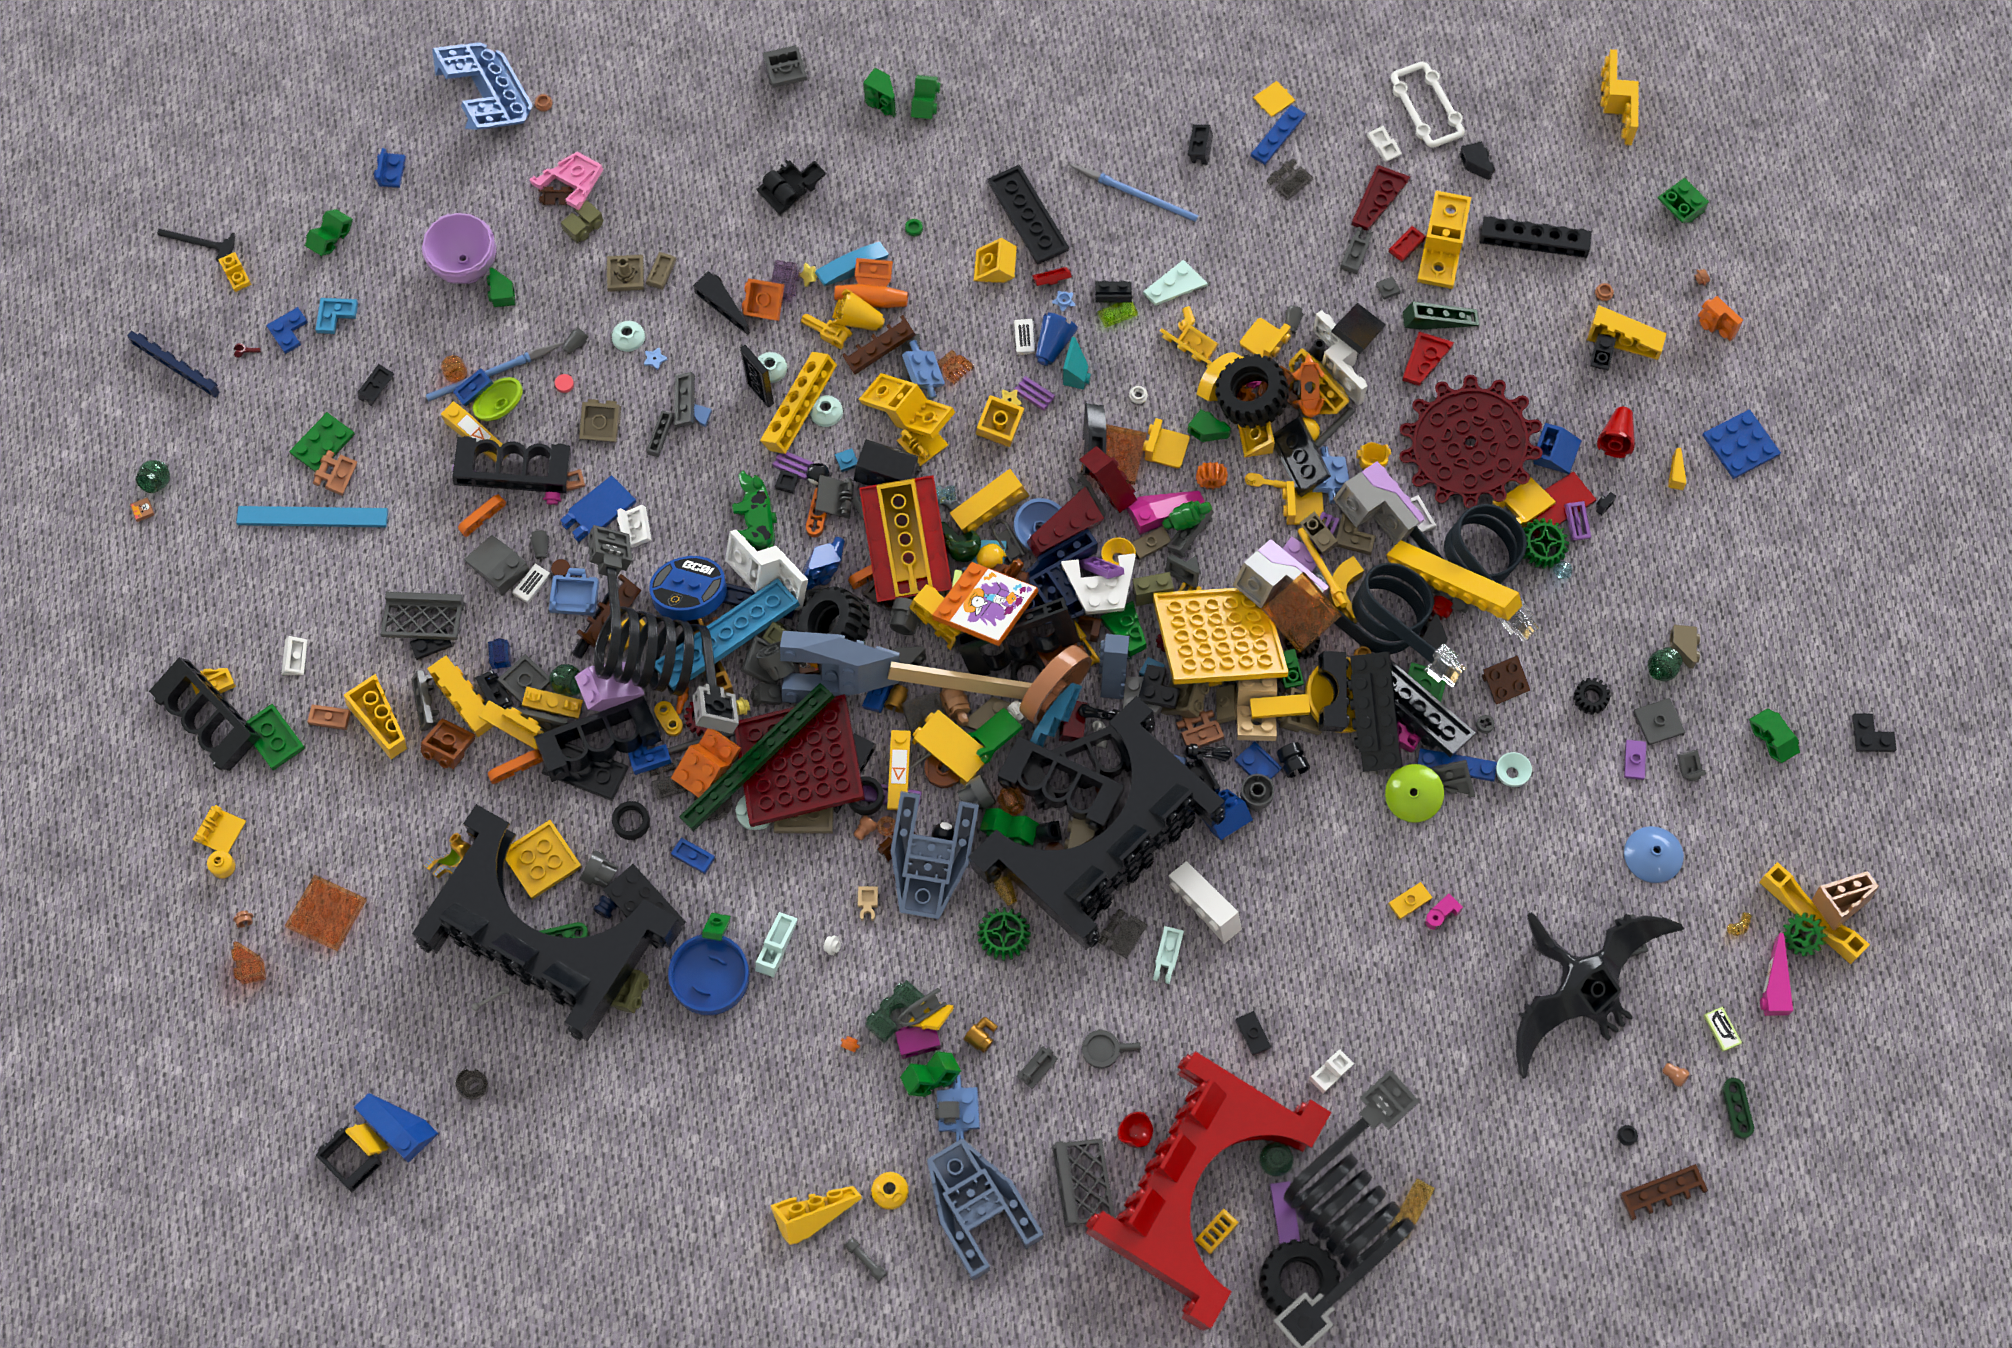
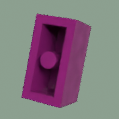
[895,1026,941,1059]

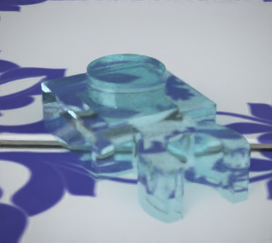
[935,486,957,504]

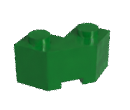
[911,75,941,119]
[305,209,353,256]
[1749,708,1800,763]
[980,808,1039,846]
[900,1051,961,1097]

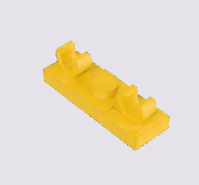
[522,687,583,719]

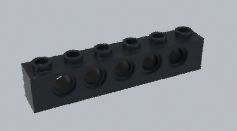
[1479,216,1592,258]

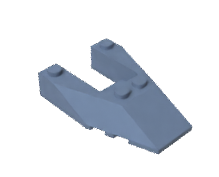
[780,631,899,703]
[891,791,979,919]
[927,1138,1044,1281]

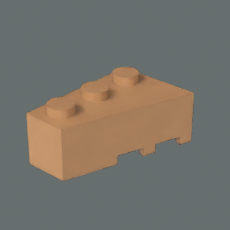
[1811,871,1879,931]

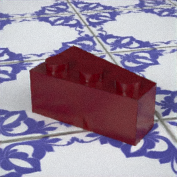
[1079,446,1137,513]

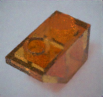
[231,941,266,985]

